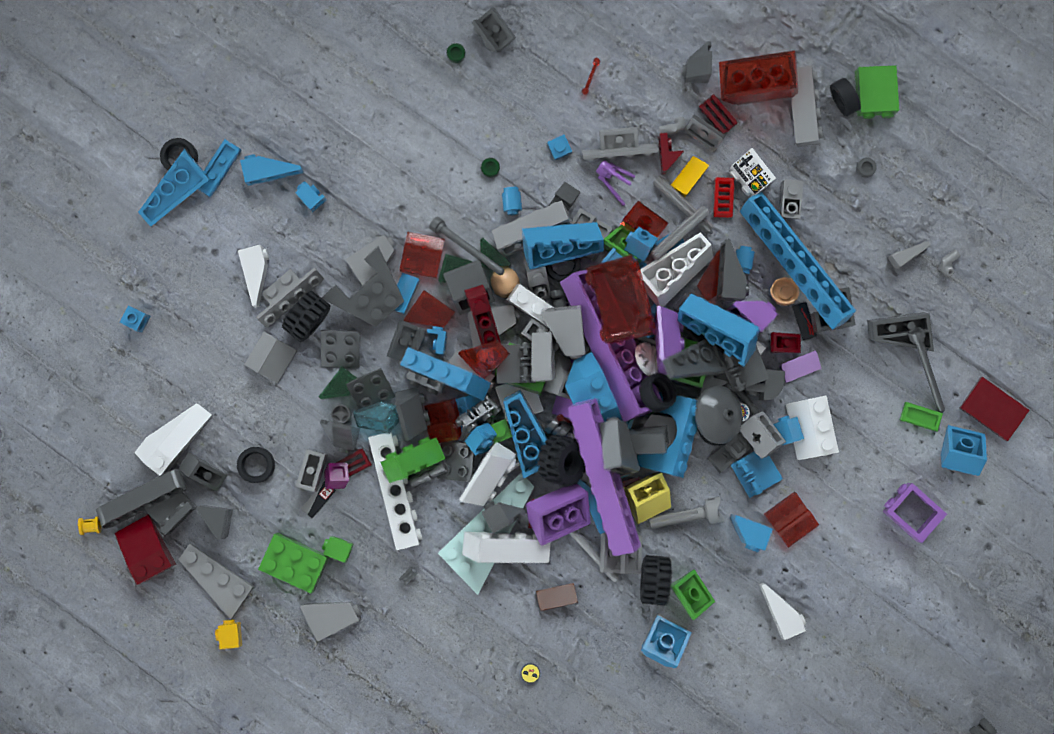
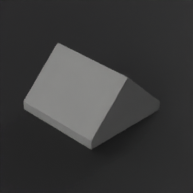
[245,332,297,383]

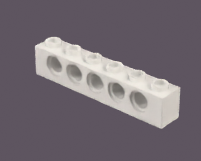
[368,432,422,550]

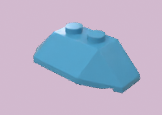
[565,352,623,422]

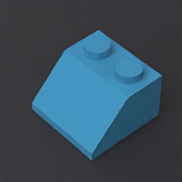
[941,425,987,476]
[730,514,773,553]

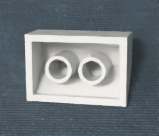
[785,395,839,460]
[459,442,516,506]

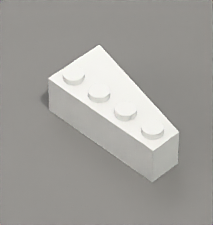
[637,232,713,307]
[462,532,551,563]

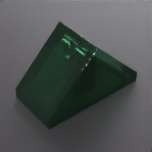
[480,237,511,269]
[438,254,472,285]

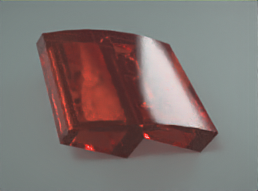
[400,232,445,279]
[424,398,461,443]
[764,491,819,548]

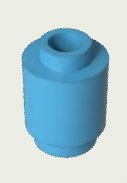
[502,187,522,216]
[736,246,755,274]

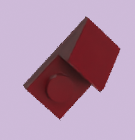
[658,133,684,174]
[770,332,801,353]

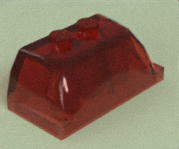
[719,50,798,105]

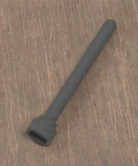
[429,216,504,275]
[908,328,945,413]

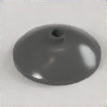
[695,386,743,444]

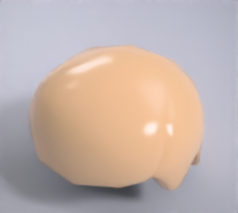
[490,267,520,298]
[770,277,800,306]

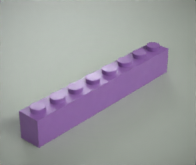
[568,398,641,556]

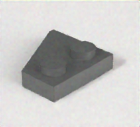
[406,371,445,395]

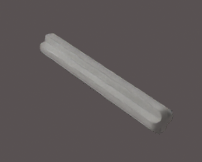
[653,176,713,234]
[650,206,709,260]

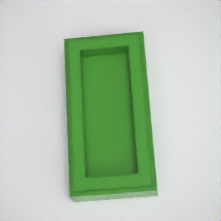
[899,402,943,432]

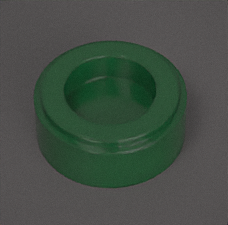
[446,43,466,63]
[481,158,500,178]

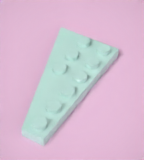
[438,473,534,595]

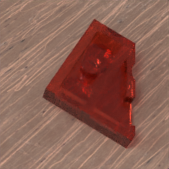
[696,250,720,301]
[403,290,456,328]
[458,340,510,379]

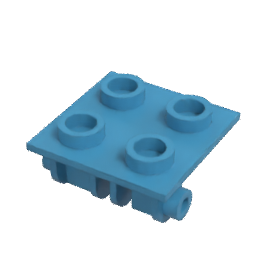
[731,451,783,498]

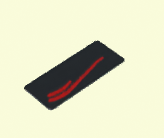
[792,302,817,340]

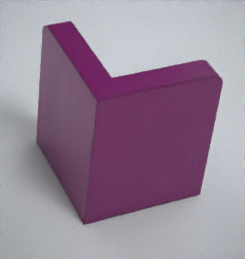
[324,463,349,489]

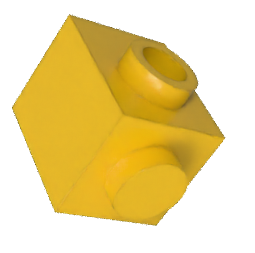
[215,619,242,649]

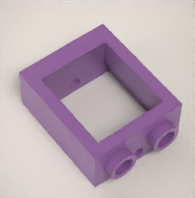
[883,483,947,543]

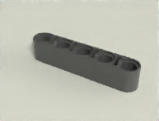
[96,469,187,529]

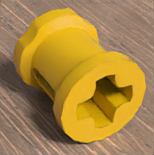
[78,516,102,535]

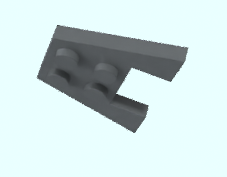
[322,246,404,327]

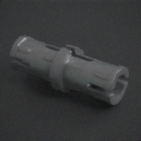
[409,460,448,488]

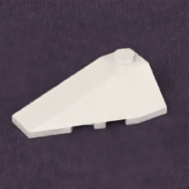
[135,403,212,476]

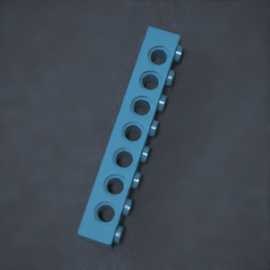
[739,192,856,330]

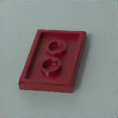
[959,377,1030,441]

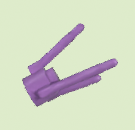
[596,160,635,206]

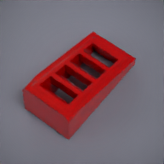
[713,177,734,218]

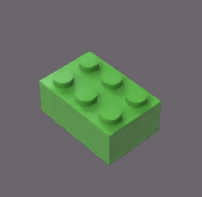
[258,533,330,593]

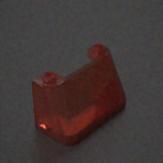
[585,255,657,344]

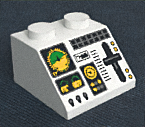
[729,148,776,197]

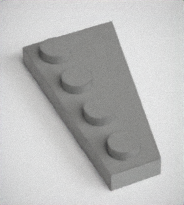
[179,543,254,619]

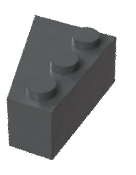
[867,312,934,352]

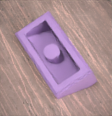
[779,350,822,383]

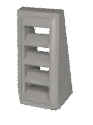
[888,241,931,269]

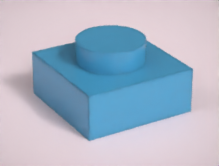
[547,134,572,160]

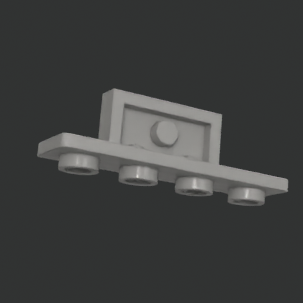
[582,127,659,161]
[256,268,324,328]

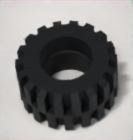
[282,290,331,342]
[537,435,586,487]
[640,555,672,606]

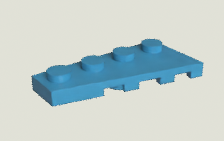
[138,149,210,227]

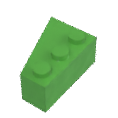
[380,437,445,483]

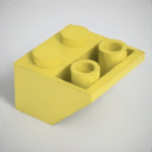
[624,472,671,524]

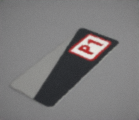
[301,481,336,518]

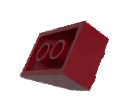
[115,514,177,585]

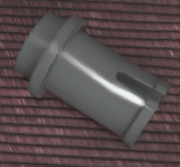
[484,392,503,417]

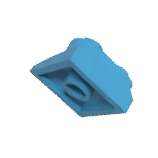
[641,615,692,668]

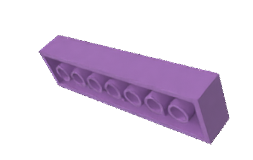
[560,266,662,422]

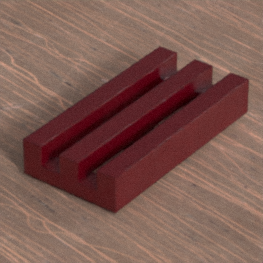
[699,94,738,135]
[336,448,372,477]

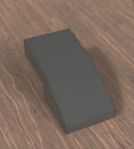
[707,433,752,473]

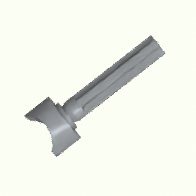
[650,496,725,529]

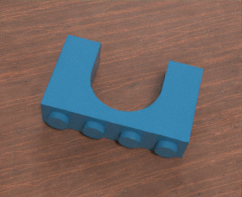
[400,347,491,401]
[637,392,697,478]

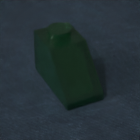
[318,367,357,400]

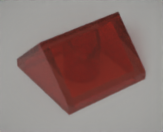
[621,201,668,238]

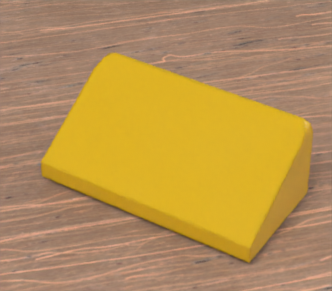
[671,156,709,197]

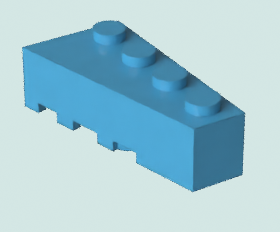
[522,222,604,270]
[678,294,760,367]
[503,389,548,479]

